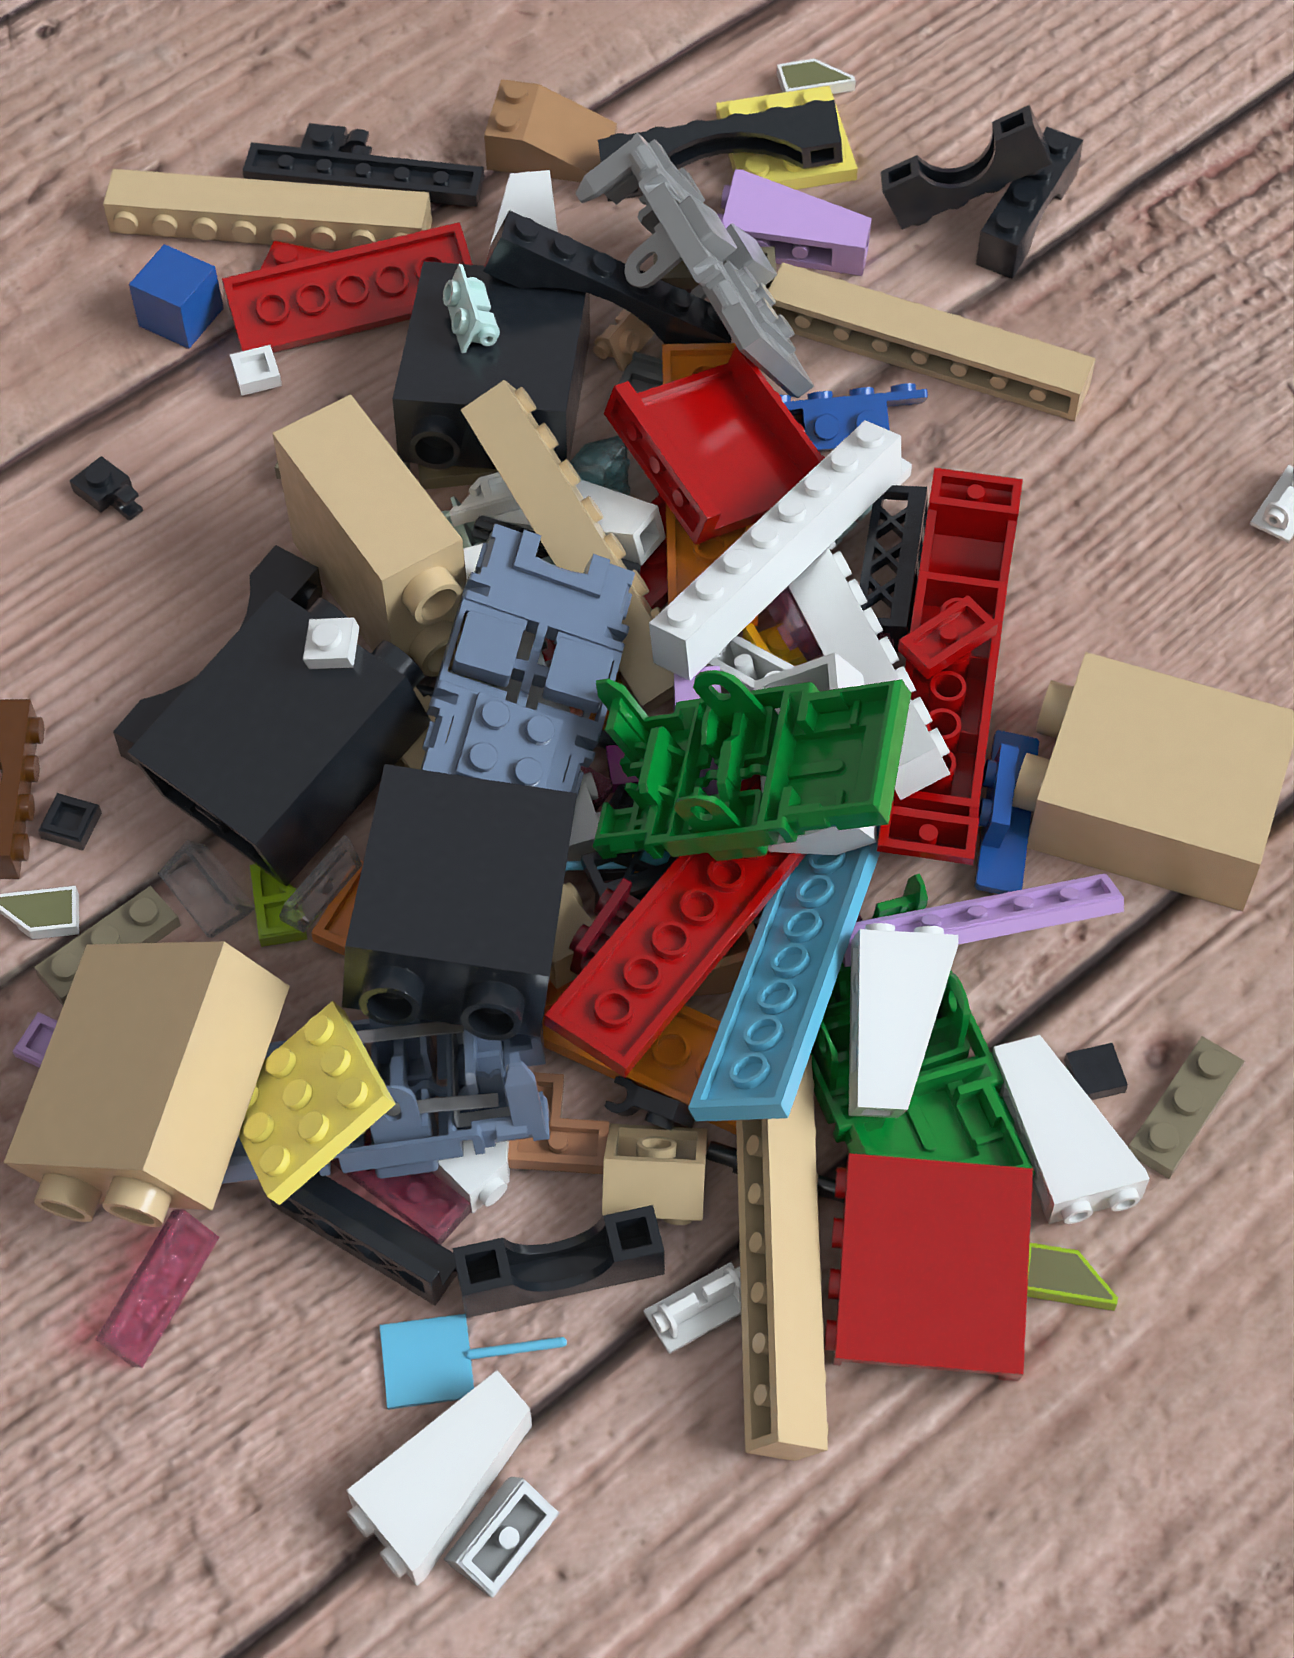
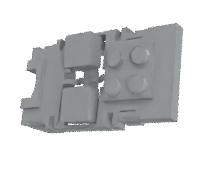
[575,132,814,398]

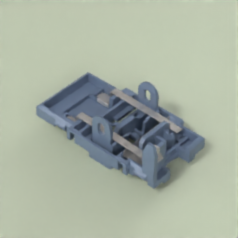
[222,1018,550,1184]

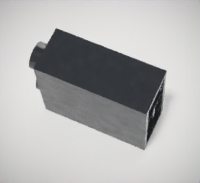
[392,261,590,469]
[127,590,431,887]
[342,764,577,1041]

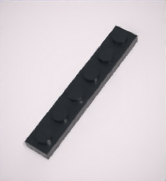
[242,142,484,207]

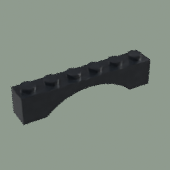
[598,100,843,201]
[483,210,732,344]
[113,545,323,766]

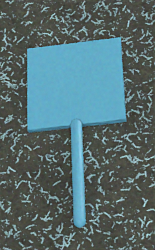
[380,1314,567,1410]

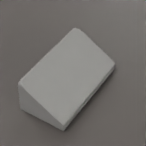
[444,1477,559,1598]

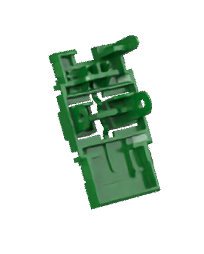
[593,670,911,861]
[810,873,1036,1179]

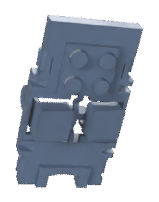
[421,524,635,799]

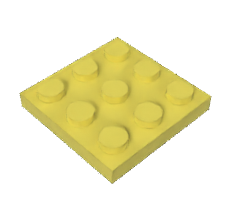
[716,86,858,190]
[238,1001,396,1205]

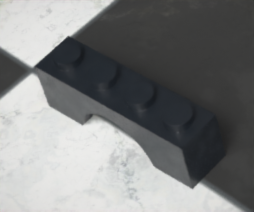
[880,105,1052,230]
[976,127,1084,279]
[452,1205,665,1318]

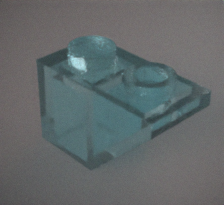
[570,435,631,496]

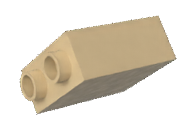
[272,394,467,677]
[1012,652,1294,911]
[4,941,290,1227]

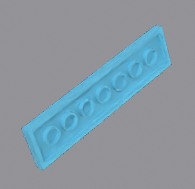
[688,826,880,1122]

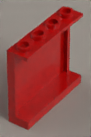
[603,345,825,545]
[824,1153,1033,1381]

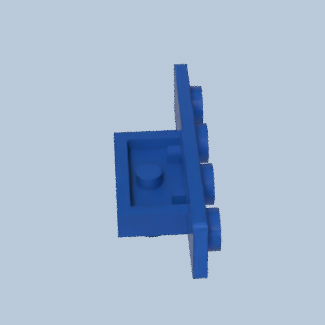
[780,383,928,452]
[974,730,1039,894]

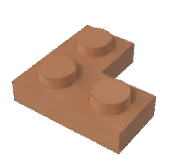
[508,1072,609,1174]

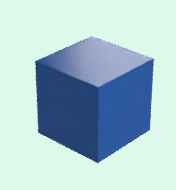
[129,244,224,349]

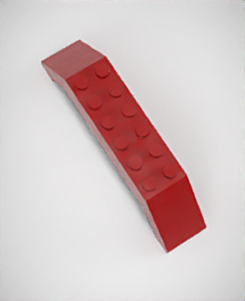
[877,468,1023,865]

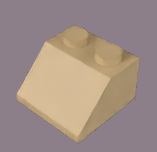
[602,1124,708,1225]

